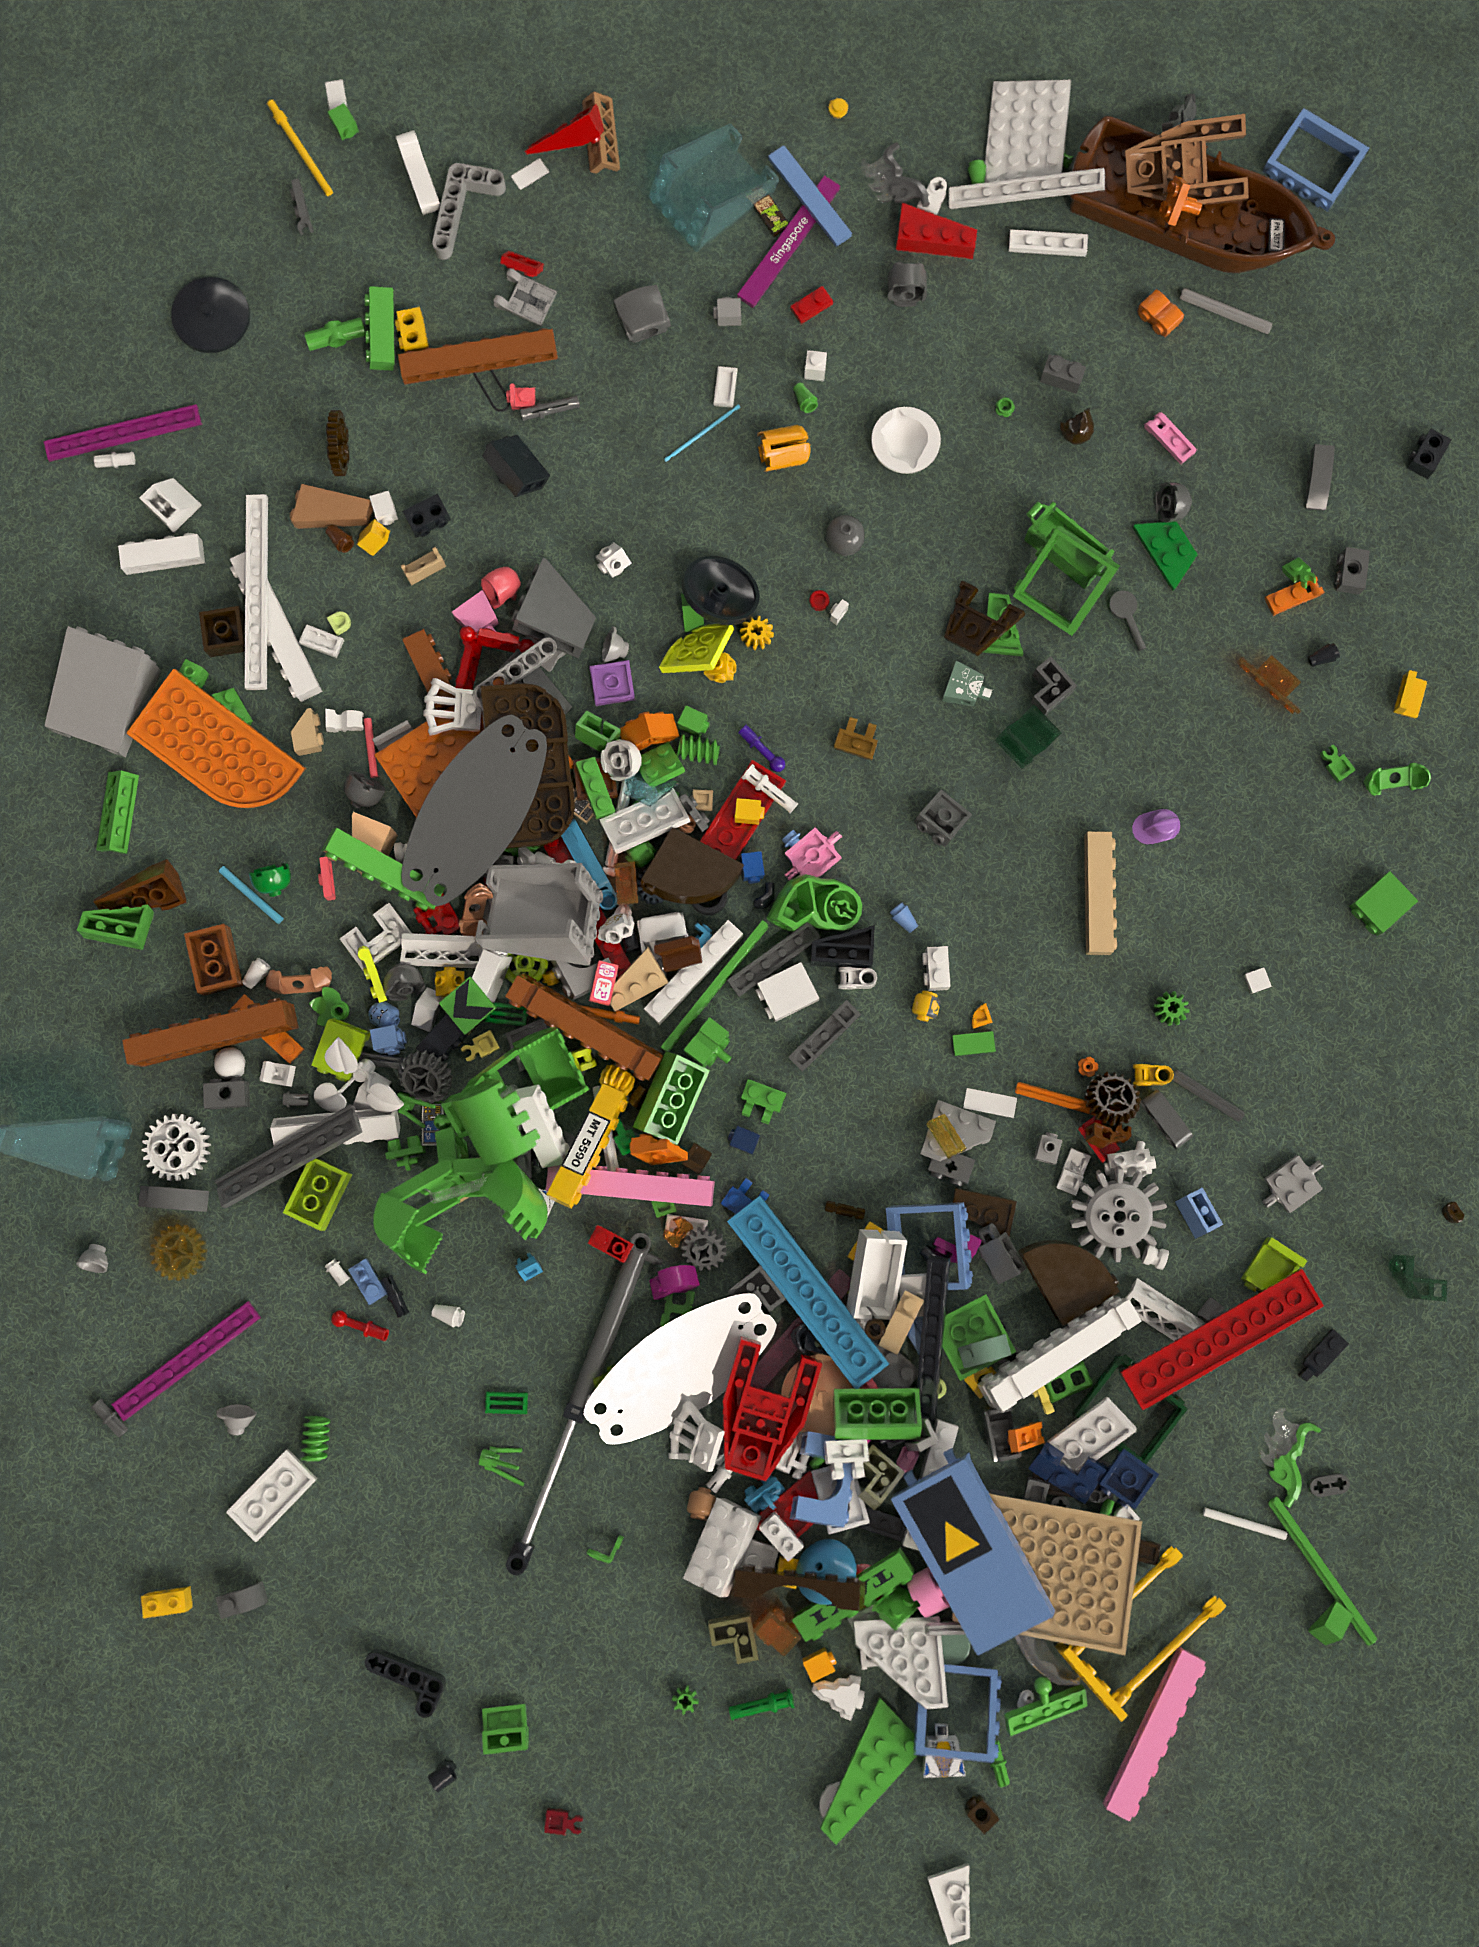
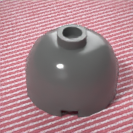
[1154,482,1192,523]
[825,515,865,556]
[344,771,385,809]
[383,963,425,1001]

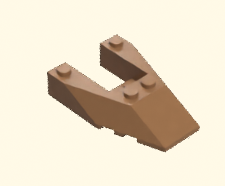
[1125,114,1248,205]

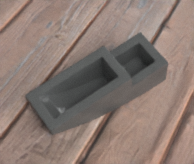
[1305,444,1335,511]

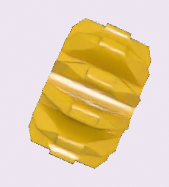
[740,615,774,650]
[599,1065,635,1096]

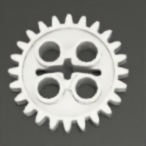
[142,1114,211,1181]

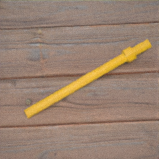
[267,100,333,196]

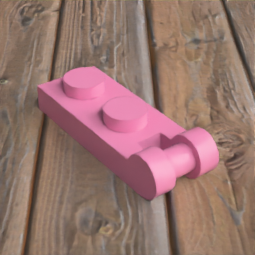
[1144,412,1197,465]

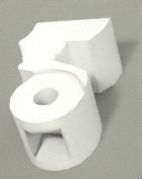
[326,709,364,732]

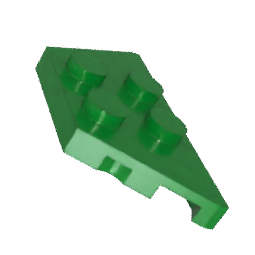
[1133,522,1198,591]

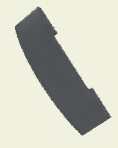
[789,1000,861,1072]

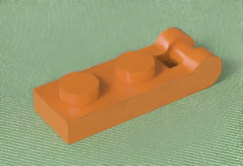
[1264,576,1324,616]
[1008,1421,1045,1452]

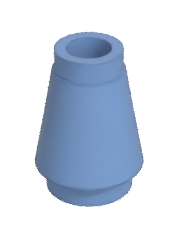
[890,902,918,933]

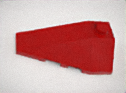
[525,103,604,155]

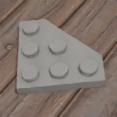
[920,1100,996,1161]

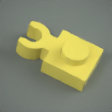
[461,1030,500,1061]
[1032,1386,1055,1415]

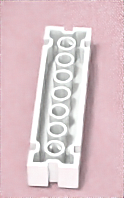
[977,1296,1141,1412]

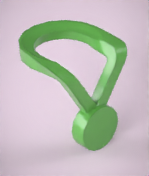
[586,1535,624,1563]

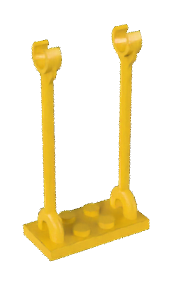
[1054,1546,1226,1722]

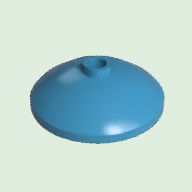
[796,1539,857,1605]

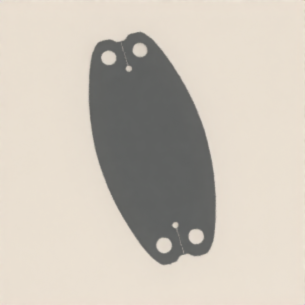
[401,715,547,906]

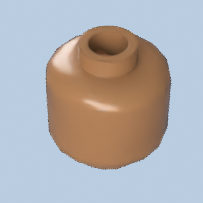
[687,1487,716,1521]

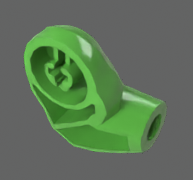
[767,874,862,932]

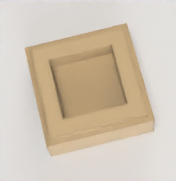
[693,790,713,811]

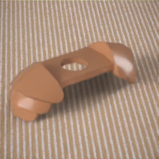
[459,883,493,936]
[266,966,332,994]

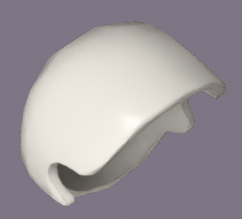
[214,1047,246,1081]

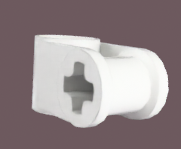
[917,177,947,215]
[838,967,877,990]

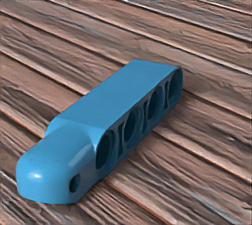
[561,819,618,911]

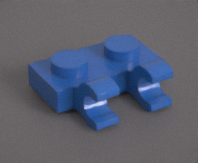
[721,1178,769,1214]

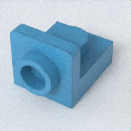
[694,923,713,948]

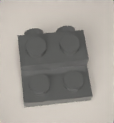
[914,790,972,847]

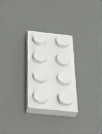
[600,787,690,855]
[1045,1397,1137,1473]
[226,1449,317,1542]

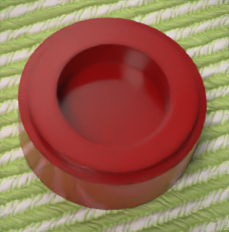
[810,590,829,611]

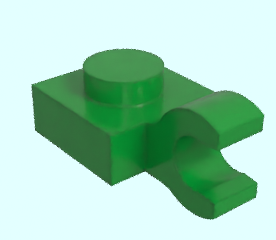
[613,1119,636,1157]

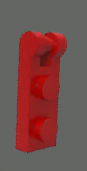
[455,640,482,690]

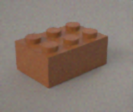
[184,924,243,996]

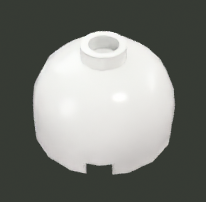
[601,740,642,781]

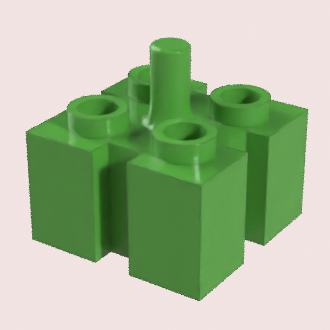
[684,1017,732,1068]

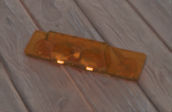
[1239,655,1302,714]

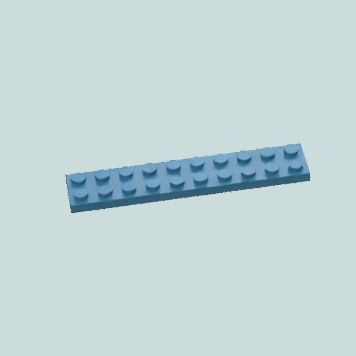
[727,1196,890,1389]

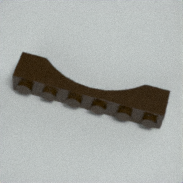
[734,1564,866,1611]

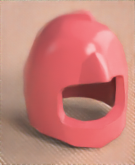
[481,567,521,609]

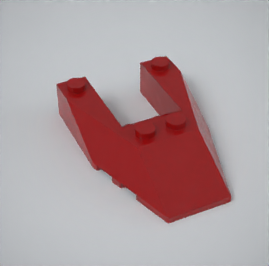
[723,1336,823,1481]

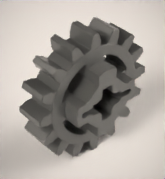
[681,1226,727,1271]

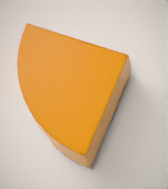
[972,1003,992,1029]

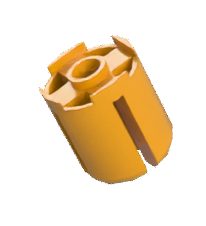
[757,425,810,472]

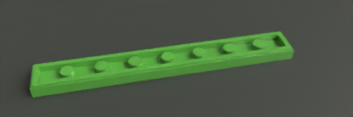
[661,920,768,1052]

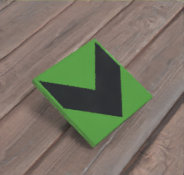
[439,976,496,1035]

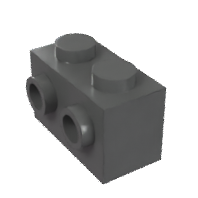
[1040,354,1086,394]

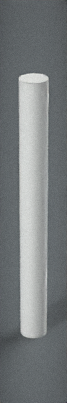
[1202,1507,1287,1540]

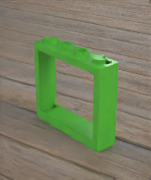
[1013,526,1120,636]

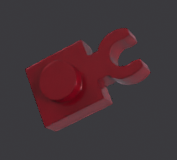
[544,1808,583,1835]

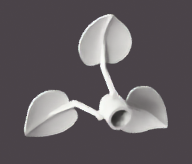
[314,1037,404,1113]

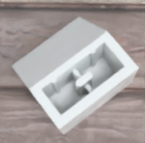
[140,478,202,533]

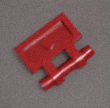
[413,893,460,935]

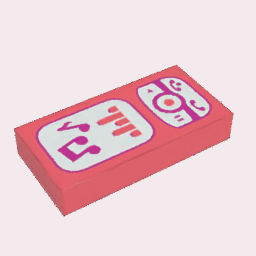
[589,961,619,1006]

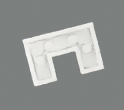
[340,903,412,970]

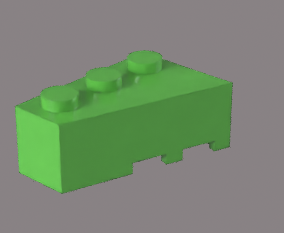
[77,905,154,950]

